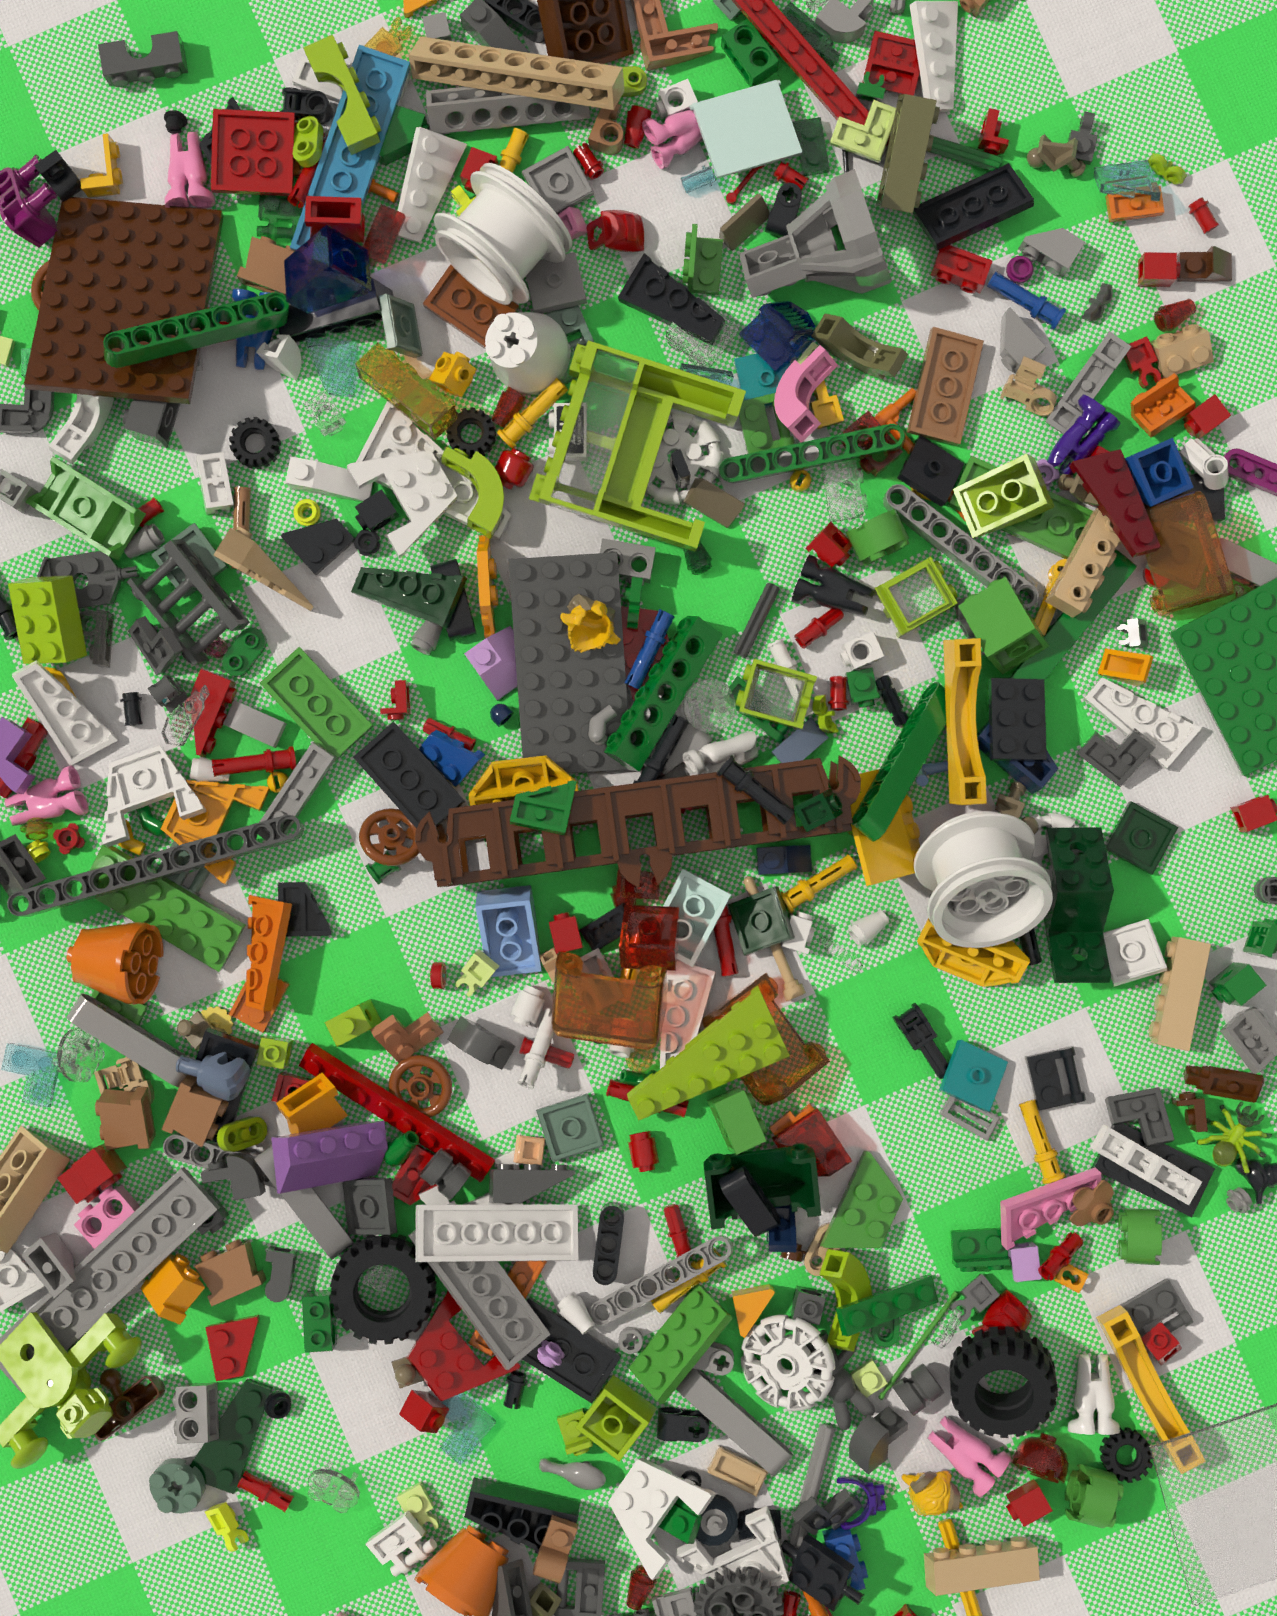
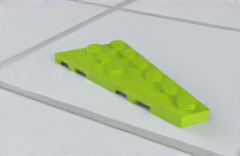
[627,985,790,1120]

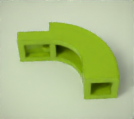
[441,447,504,539]
[819,1249,872,1352]

